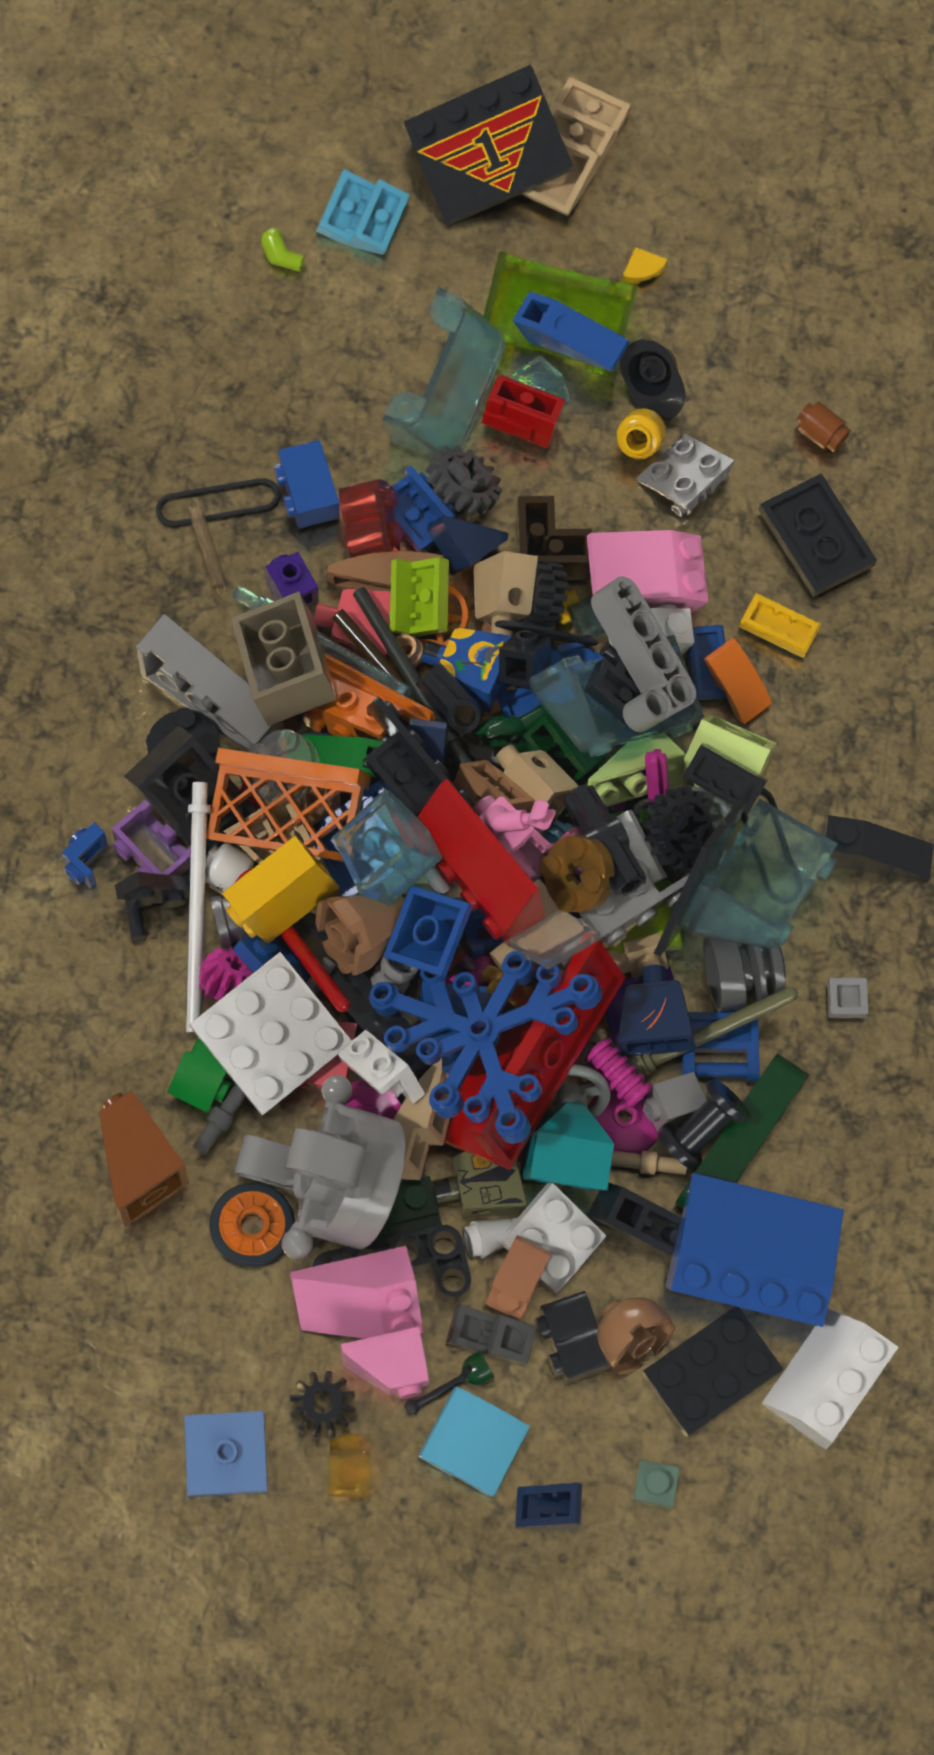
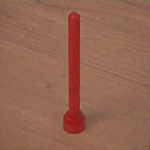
[236,868,350,1013]

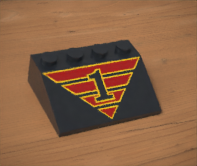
[403,64,575,226]

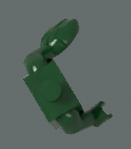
[472,703,612,822]

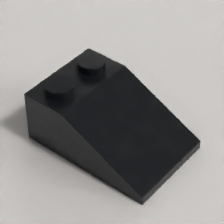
[124,726,257,855]

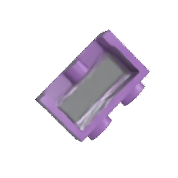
[112,800,191,876]

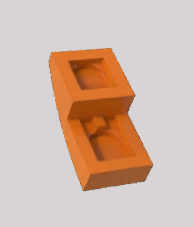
[704,638,772,724]

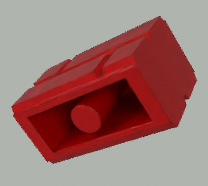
[481,374,566,448]

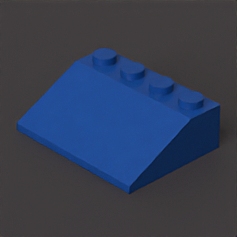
[665,1173,844,1327]

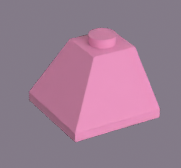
[341,1327,429,1399]

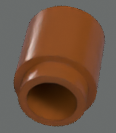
[796,402,851,453]

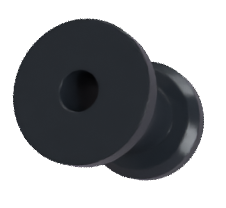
[658,1078,751,1171]

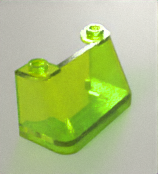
[479,251,639,376]

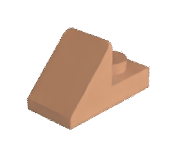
[485,1235,552,1321]

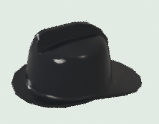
[619,339,686,421]

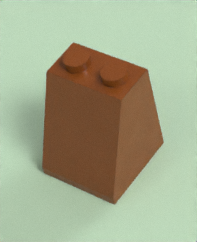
[99,1090,189,1227]

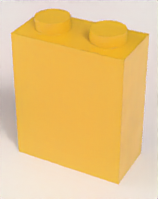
[222,836,340,944]

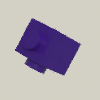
[266,552,319,607]

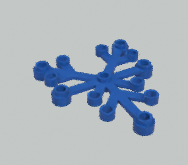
[369,951,602,1144]

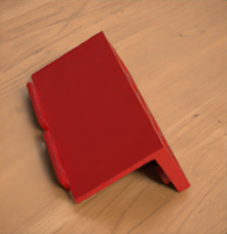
[444,935,626,1170]

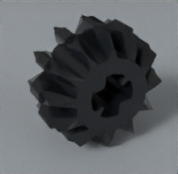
[289,1371,356,1439]

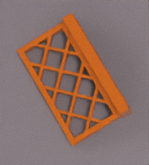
[206,748,371,863]

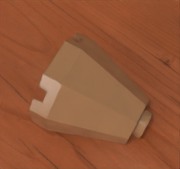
[315,892,406,975]

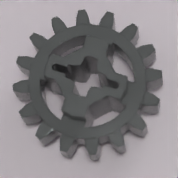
[426,445,502,515]

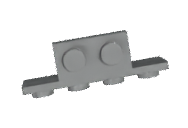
[560,861,689,967]

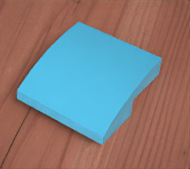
[316,169,410,254]
[418,1387,530,1497]

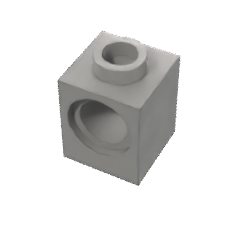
[643,1072,707,1132]

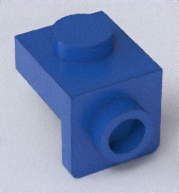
[62,822,108,889]

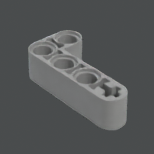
[591,576,696,732]

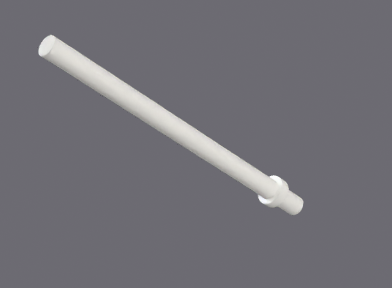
[186,782,211,1033]

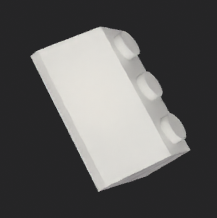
[761,1309,898,1450]

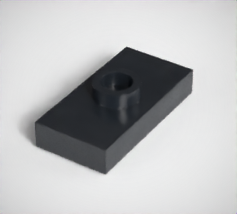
[683,743,768,814]

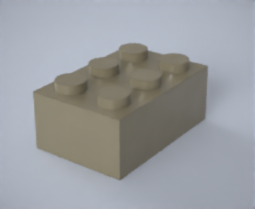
[231,591,337,726]

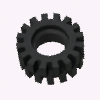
[518,560,568,628]

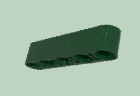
[675,1053,810,1209]

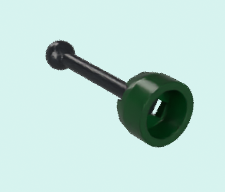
[404,1350,495,1415]

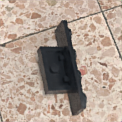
[362,696,476,818]

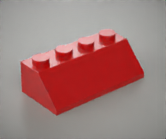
[414,779,546,947]

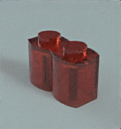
[339,479,404,558]

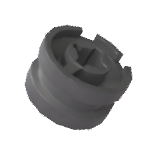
[210,896,249,949]

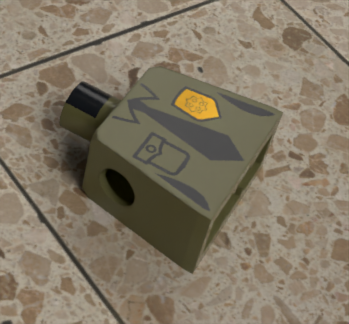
[432,1152,527,1217]

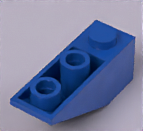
[512,291,630,372]

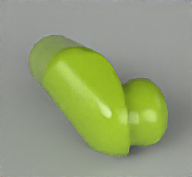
[261,228,305,272]

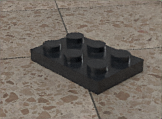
[759,473,877,597]
[641,1306,783,1438]

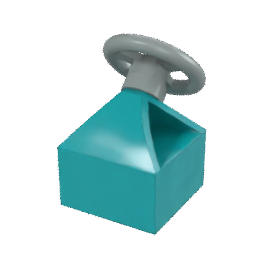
[520,1064,614,1191]

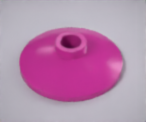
[588,1089,659,1154]

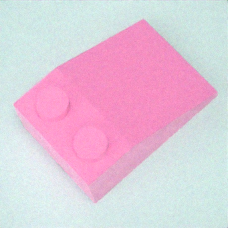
[587,530,708,613]
[290,1246,424,1339]

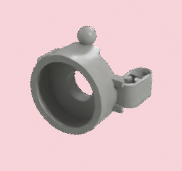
[234,1075,405,1259]

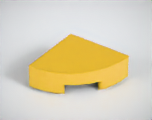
[622,247,668,284]

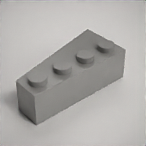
[136,614,283,754]

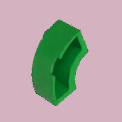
[167,1001,233,1113]

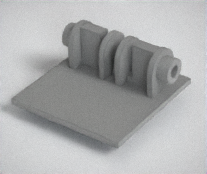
[636,433,735,517]

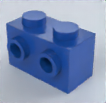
[273,440,340,529]

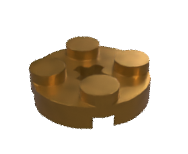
[540,835,614,912]

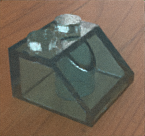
[333,789,442,906]

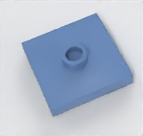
[184,1411,268,1497]

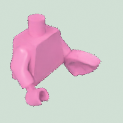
[475,795,583,882]

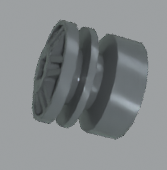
[703,924,786,1013]

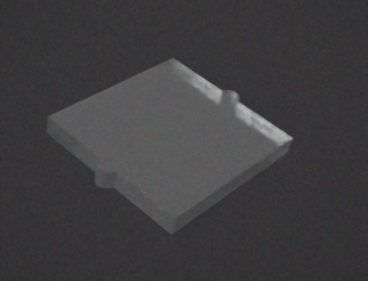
[508,910,601,969]

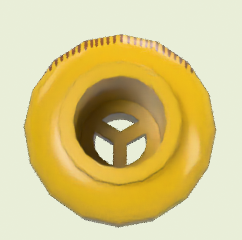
[616,409,666,459]

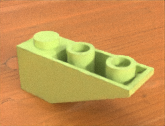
[588,731,686,807]

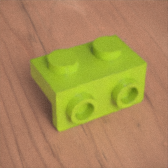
[389,557,449,637]

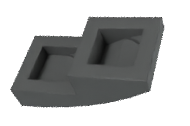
[446,1304,537,1365]

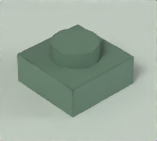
[633,1460,680,1509]

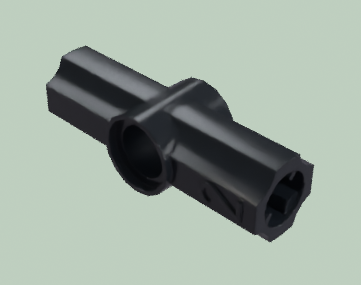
[563,784,646,896]

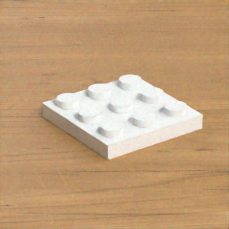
[189,952,352,1116]

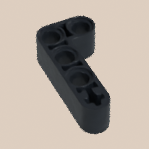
[312,1225,471,1304]

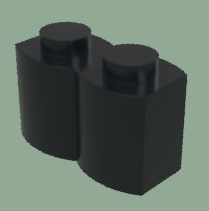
[535,1291,611,1385]

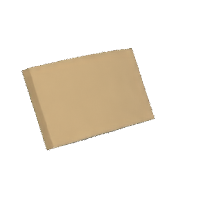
[521,77,631,216]

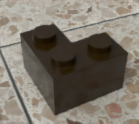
[516,496,592,580]

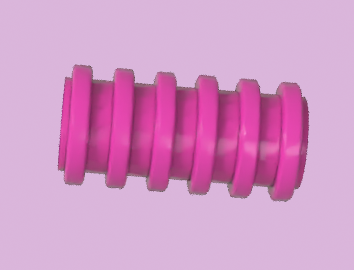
[584,1037,653,1108]

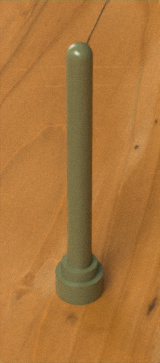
[627,987,798,1080]

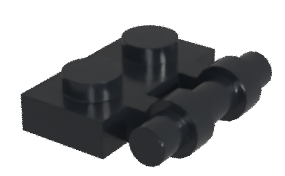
[584,643,647,735]

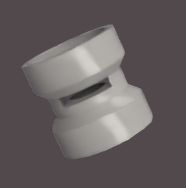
[371,954,419,997]

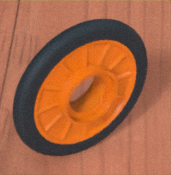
[210,1183,295,1266]

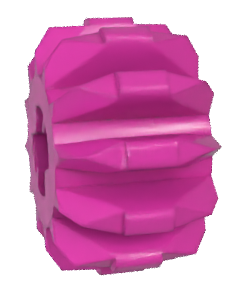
[198,946,253,1002]

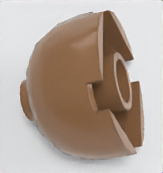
[597,1297,675,1375]

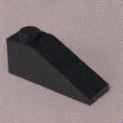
[818,815,934,881]
[587,1182,682,1257]

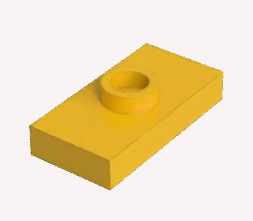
[739,593,821,658]

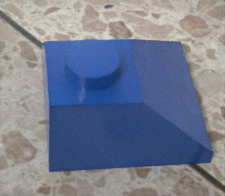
[383,885,473,978]

